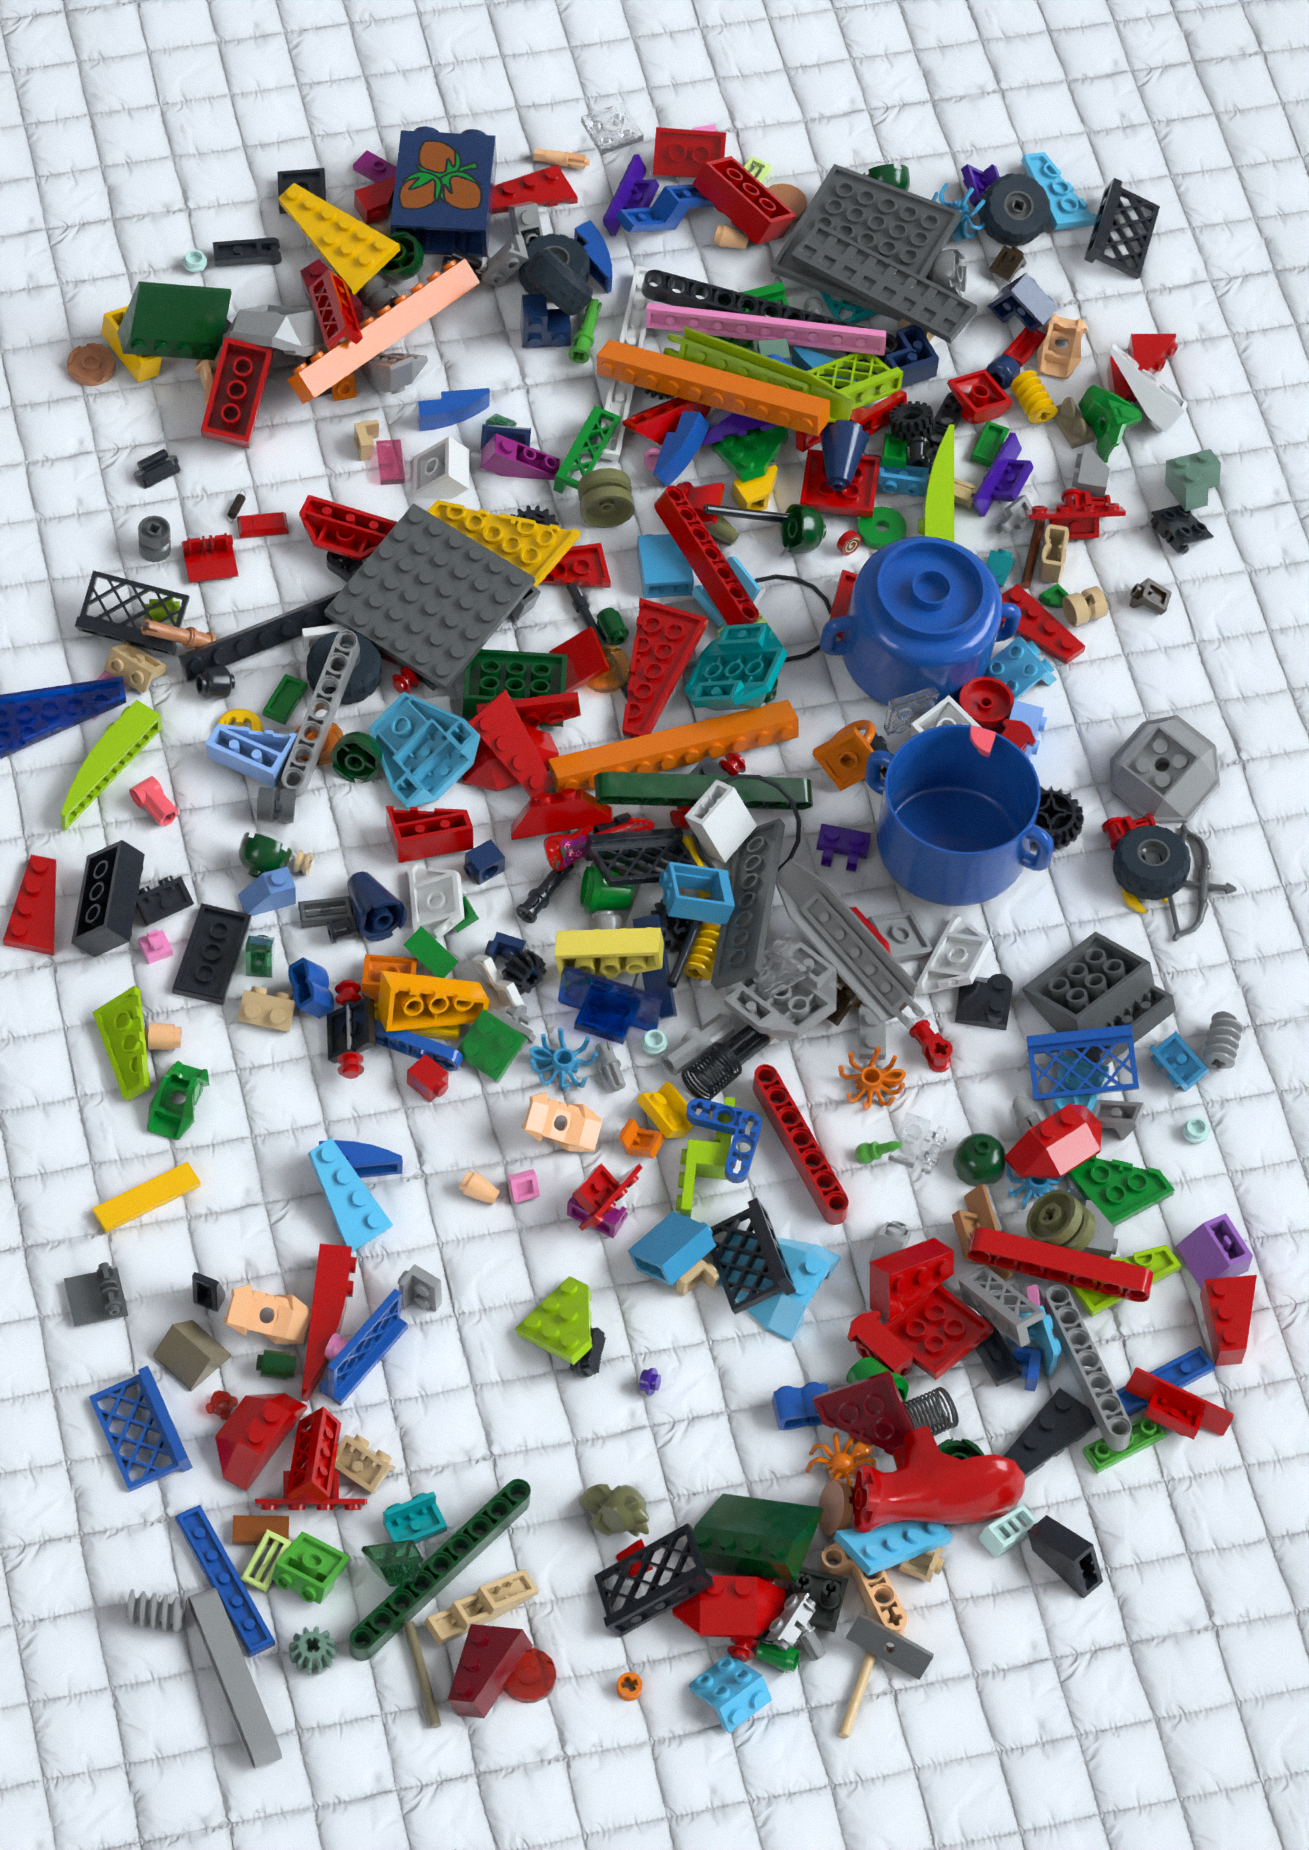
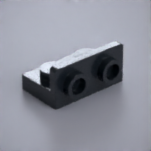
[136,875,194,927]

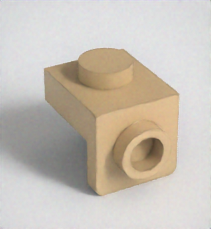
[675,1259,719,1296]
[899,1547,945,1583]

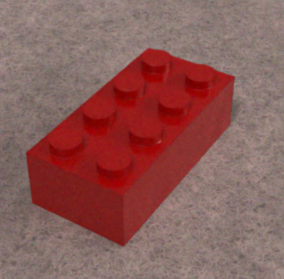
[692,156,797,244]
[201,337,273,449]

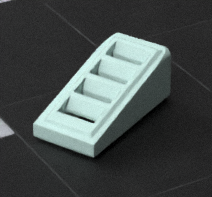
[979,1504,1038,1558]

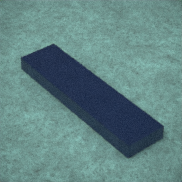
[632,914,677,1022]

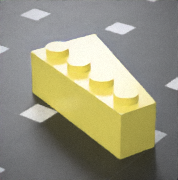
[554,927,664,988]

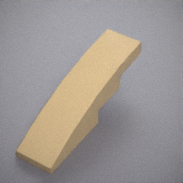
[424,1569,539,1646]

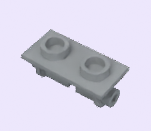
[766,1593,816,1651]

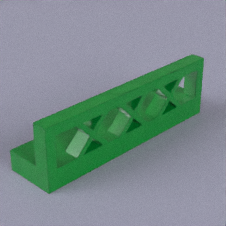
[553,406,621,494]

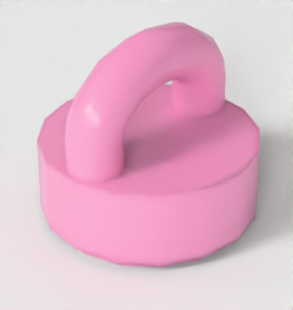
[644,448,661,472]

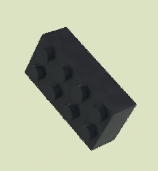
[71,840,145,957]

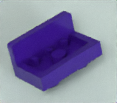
[961,164,1000,208]

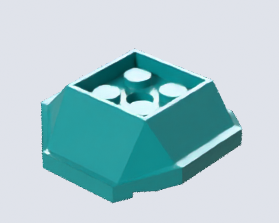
[684,623,788,711]

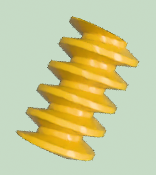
[1011,370,1058,424]
[683,923,720,981]

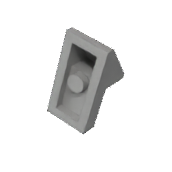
[1091,1100,1145,1140]

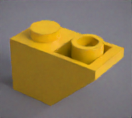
[731,464,778,511]

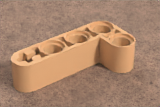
[819,1543,907,1636]

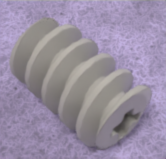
[1202,1011,1243,1069]
[126,1589,187,1633]

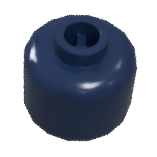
[986,355,1020,390]

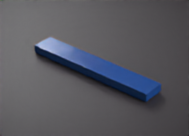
[175,1505,275,1657]

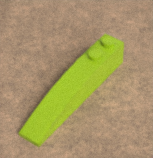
[917,424,954,542]
[61,700,162,830]

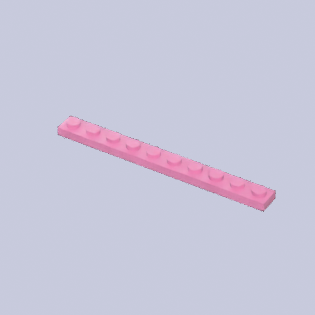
[646,303,887,356]

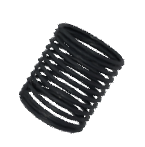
[681,1042,742,1101]

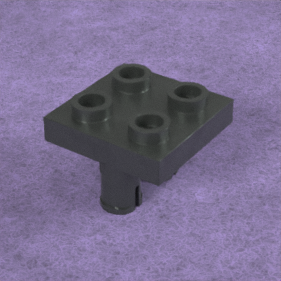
[785,1567,849,1633]

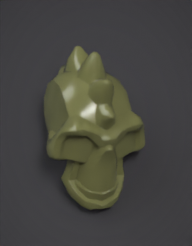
[578,1484,649,1537]

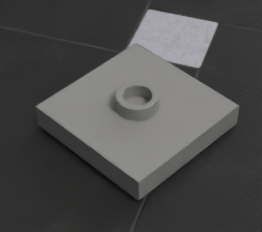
[867,910,933,962]

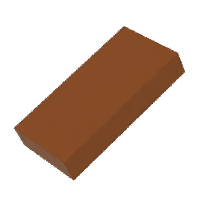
[232,1515,289,1545]

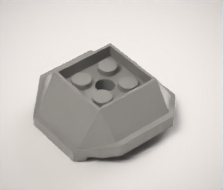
[221,304,329,357]
[1110,715,1220,823]
[724,941,837,1042]

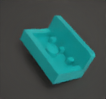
[383,1492,447,1551]

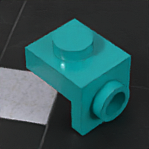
[986,548,1016,587]

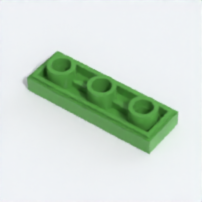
[1082,1416,1166,1474]

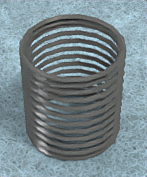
[904,1387,959,1437]

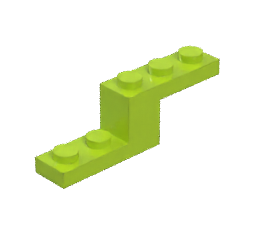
[675,1097,736,1218]

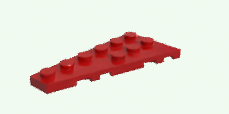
[622,598,708,738]

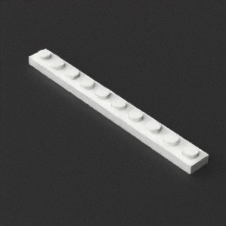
[595,266,659,461]

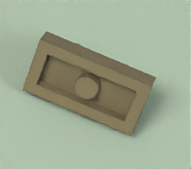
[1053,397,1095,449]

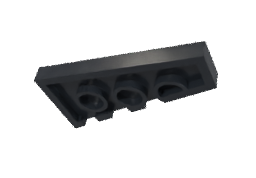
[1003,1387,1098,1479]

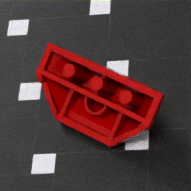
[622,397,711,445]
[299,495,397,561]
[461,726,559,791]
[511,788,613,840]
[1004,1104,1102,1178]
[215,1393,308,1492]
[672,1576,785,1638]

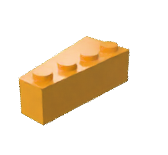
[377,971,489,1032]

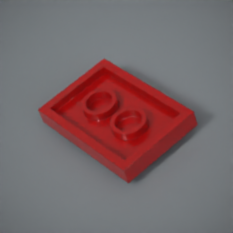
[653,127,726,178]

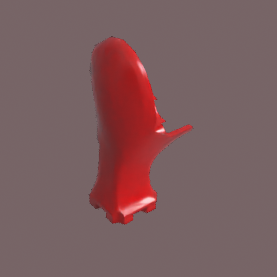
[849,1426,1025,1533]

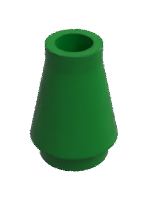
[756,1642,800,1673]

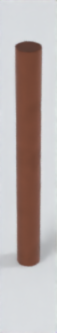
[1021,508,1048,589]

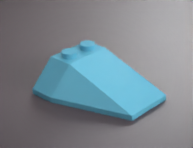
[368,692,480,808]
[712,1234,841,1342]

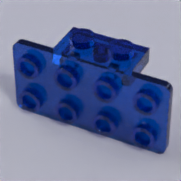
[558,966,663,1045]

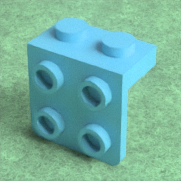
[691,556,760,628]
[986,636,1057,701]
[1005,1305,1061,1377]
[689,1654,772,1733]

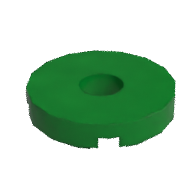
[857,506,907,550]

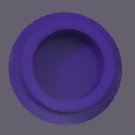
[639,1368,661,1395]

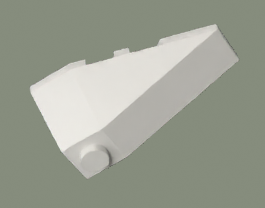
[1109,344,1188,432]

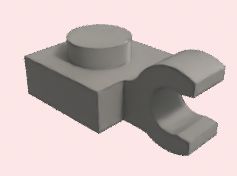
[993,495,1032,534]

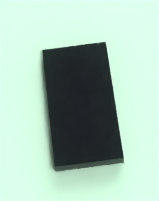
[172,903,252,1005]

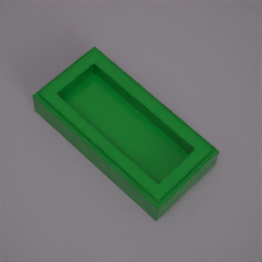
[970,421,1010,468]
[881,433,908,469]
[262,674,308,725]
[404,926,459,978]

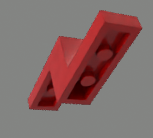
[796,389,907,452]

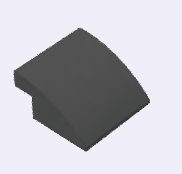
[1022,931,1176,1066]

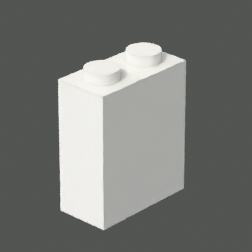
[684,780,757,863]

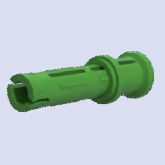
[568,298,602,364]

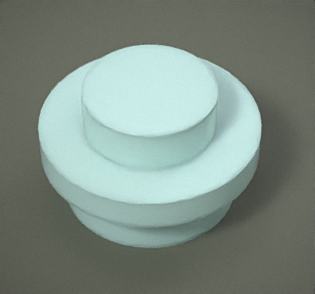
[183,250,207,272]
[641,1030,668,1055]
[1183,1117,1210,1143]

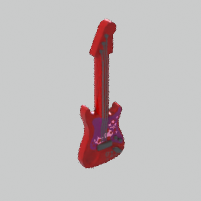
[544,818,654,871]

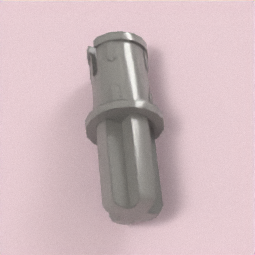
[595,1041,626,1091]
[795,1622,826,1661]

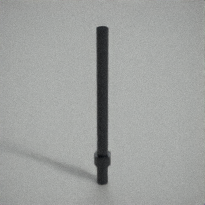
[566,582,628,700]

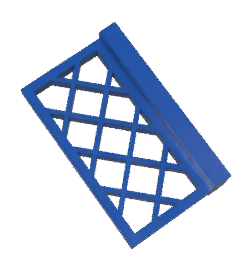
[1026,1024,1139,1101]
[319,1289,408,1406]
[89,1366,193,1492]

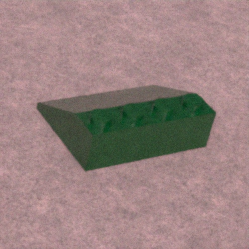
[117,281,232,361]
[462,649,567,727]
[690,1493,823,1582]

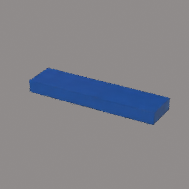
[1116,1346,1216,1417]

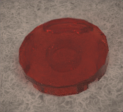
[502,1648,556,1703]

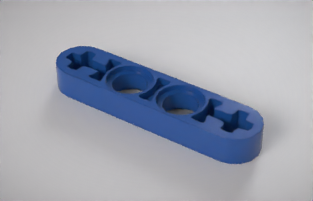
[375,1019,463,1071]

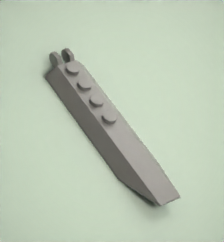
[776,859,925,1029]

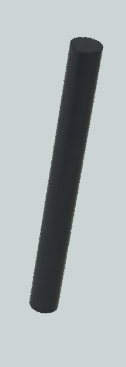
[703,504,789,523]
[667,920,703,988]

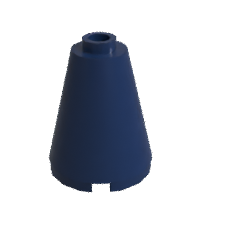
[820,420,869,491]
[347,871,407,941]

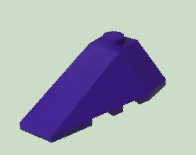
[701,409,779,446]

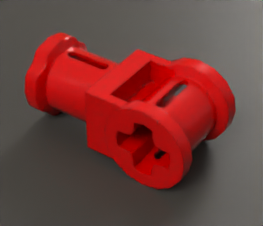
[1061,488,1111,508]
[1101,813,1156,851]
[909,1019,953,1073]

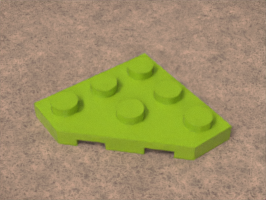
[515,1276,592,1365]

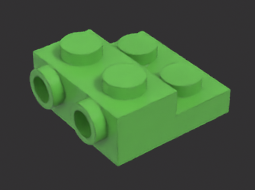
[272,1531,351,1604]

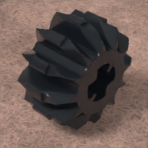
[502,949,547,995]

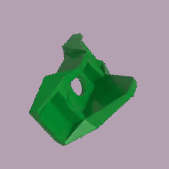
[1078,384,1142,463]
[147,1061,210,1140]

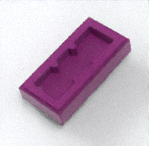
[353,150,397,183]

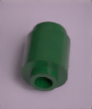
[597,607,629,645]
[256,1349,296,1380]

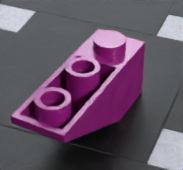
[480,434,560,480]

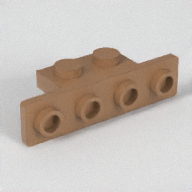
[952,1184,1013,1281]

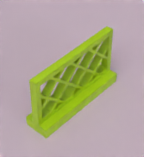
[807,352,903,410]

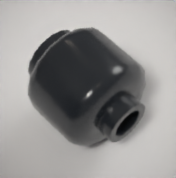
[196,666,235,700]

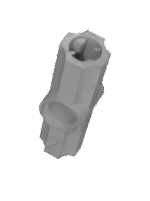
[661,1013,735,1075]

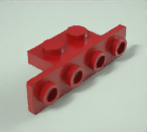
[1025,503,1126,539]
[572,1163,643,1231]
[1125,1367,1234,1440]
[255,1471,367,1510]

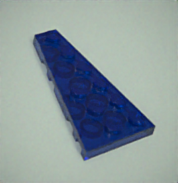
[0,676,127,759]

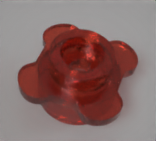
[206,1390,238,1420]

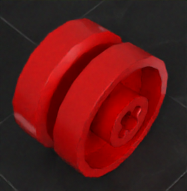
[958,677,1014,735]

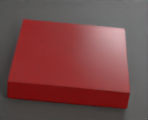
[549,626,610,693]

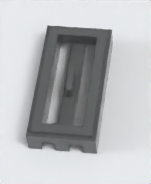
[298,896,353,928]

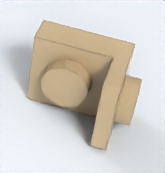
[354,420,379,461]

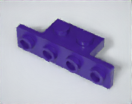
[603,154,659,236]
[972,432,1034,517]

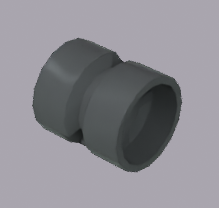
[357,275,399,317]
[138,516,171,562]
[257,787,296,823]

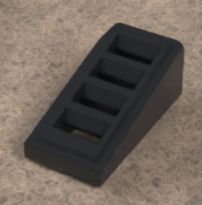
[192,1272,226,1312]

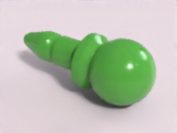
[855,1141,902,1164]

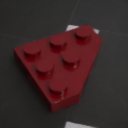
[812,1370,914,1456]

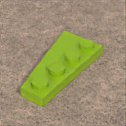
[92,986,150,1101]
[1068,1245,1181,1318]

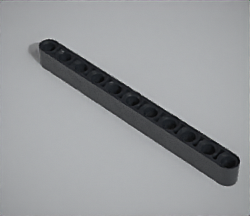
[641,269,898,363]

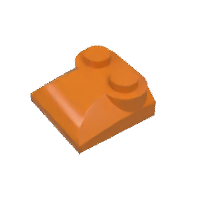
[361,954,417,1003]

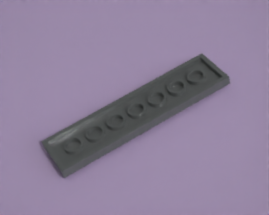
[711,818,785,990]

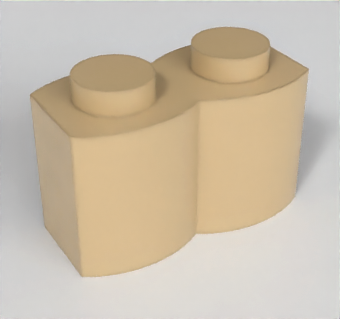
[1038,524,1069,583]

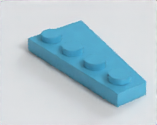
[1021,152,1097,230]
[1053,1054,1110,1114]
[308,1138,393,1253]
[833,1521,953,1576]

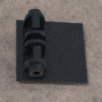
[1150,505,1214,555]

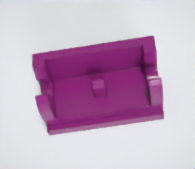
[567,1196,628,1239]

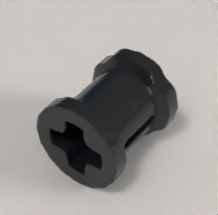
[907,436,930,467]
[326,915,358,944]

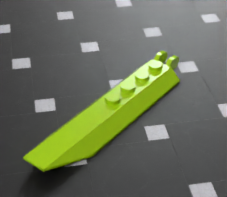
[663,326,855,423]

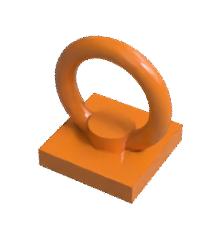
[812,720,883,791]

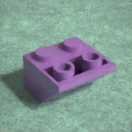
[1175,1213,1253,1289]

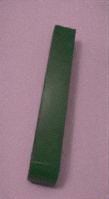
[594,772,813,810]
[349,1479,531,1661]

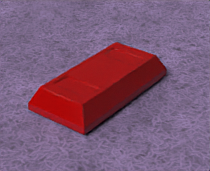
[1002,327,1046,367]
[237,512,289,539]

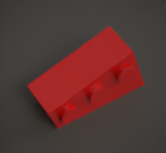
[1200,1275,1257,1366]

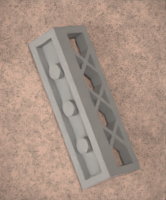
[958,1265,1045,1347]

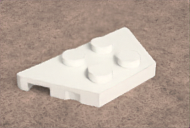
[407,864,465,940]
[916,913,993,995]

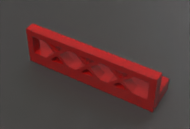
[308,269,363,349]
[286,1406,341,1503]

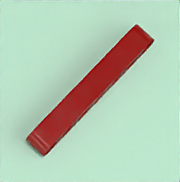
[654,485,759,625]
[752,1064,849,1225]
[968,1227,1153,1302]

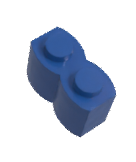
[288,957,334,1019]
[772,1382,828,1430]

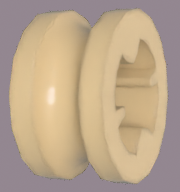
[294,850,313,875]

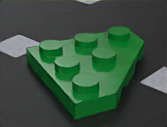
[712,426,789,483]
[1066,1155,1175,1227]

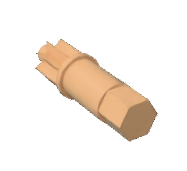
[533,148,590,170]

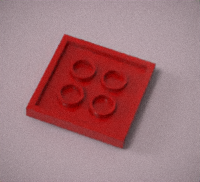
[800,449,881,518]
[883,1285,994,1380]

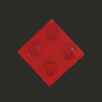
[181,533,239,583]

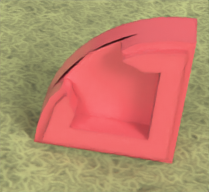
[970,725,996,758]

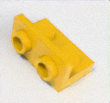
[636,1082,697,1138]

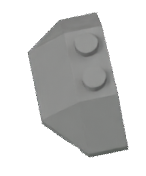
[359,352,428,394]

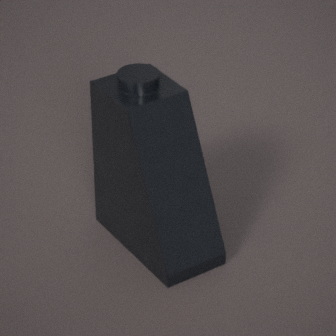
[1027,1515,1103,1598]

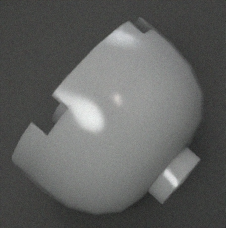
[927,249,967,297]

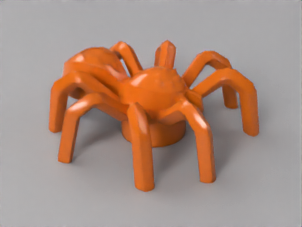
[838,1047,906,1111]
[805,1432,877,1487]

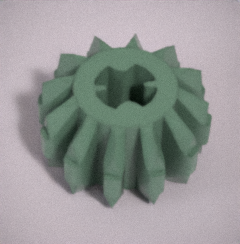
[289,1626,337,1675]

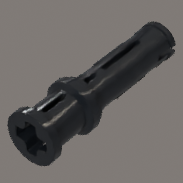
[516,863,574,924]

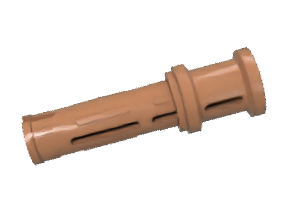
[141,619,216,650]

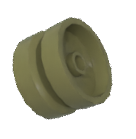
[577,468,634,528]
[1026,1189,1096,1252]

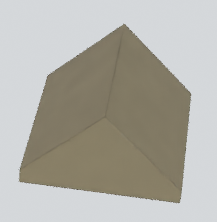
[153,1320,231,1391]

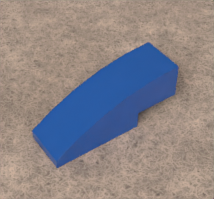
[574,220,613,294]
[418,388,490,431]
[653,411,710,487]
[319,1140,403,1178]

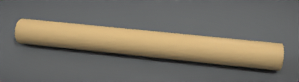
[838,1650,876,1738]

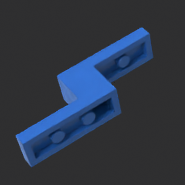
[616,184,715,233]

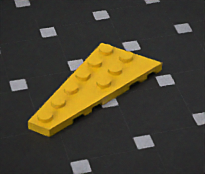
[278,183,400,294]
[427,500,581,588]

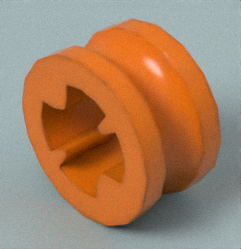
[616,1672,642,1701]

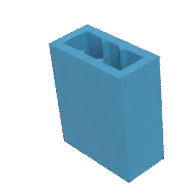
[636,534,694,599]
[628,1211,716,1285]

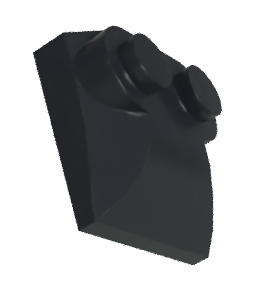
[954,974,1013,1031]

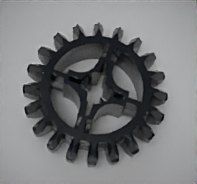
[1031,785,1084,851]

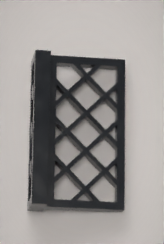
[1084,178,1160,279]
[75,570,190,656]
[583,827,698,887]
[710,1197,796,1314]
[594,1523,714,1637]

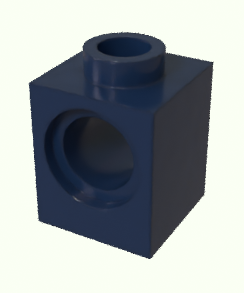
[463,839,505,885]

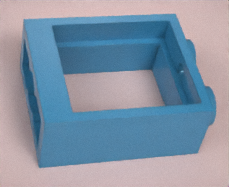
[659,862,735,925]

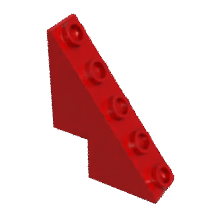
[1107,334,1178,403]

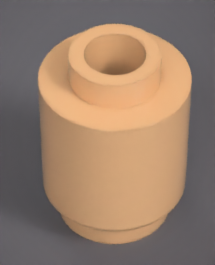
[144,1023,181,1050]

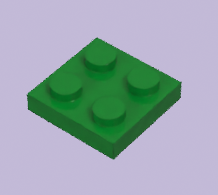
[456,1009,527,1082]

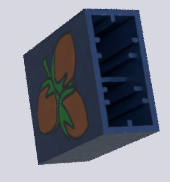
[390,126,497,257]

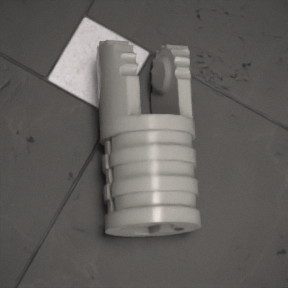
[1012,1096,1042,1137]

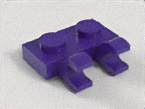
[816,823,871,872]

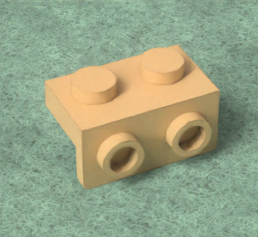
[237,986,296,1032]

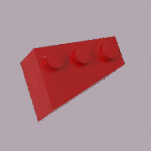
[386,806,474,863]
[870,1238,954,1322]

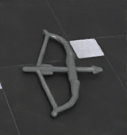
[1168,824,1237,942]

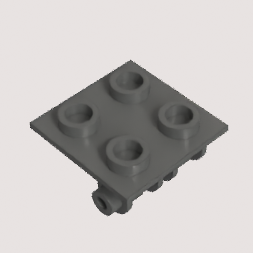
[64,1262,128,1327]

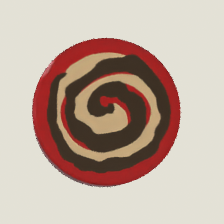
[837,530,861,555]

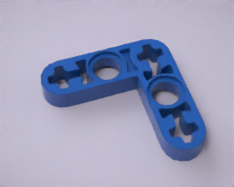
[686,1098,762,1183]

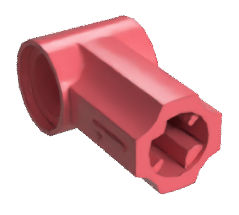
[129,776,178,826]

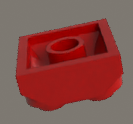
[947,369,1013,424]
[676,482,725,527]

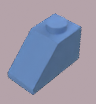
[238,867,296,916]

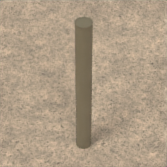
[403,1621,441,1728]

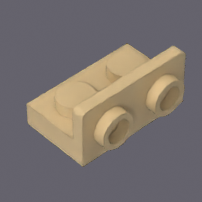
[104,642,167,693]
[335,1434,396,1494]

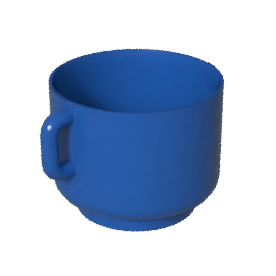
[820,536,1021,713]
[865,724,1054,906]

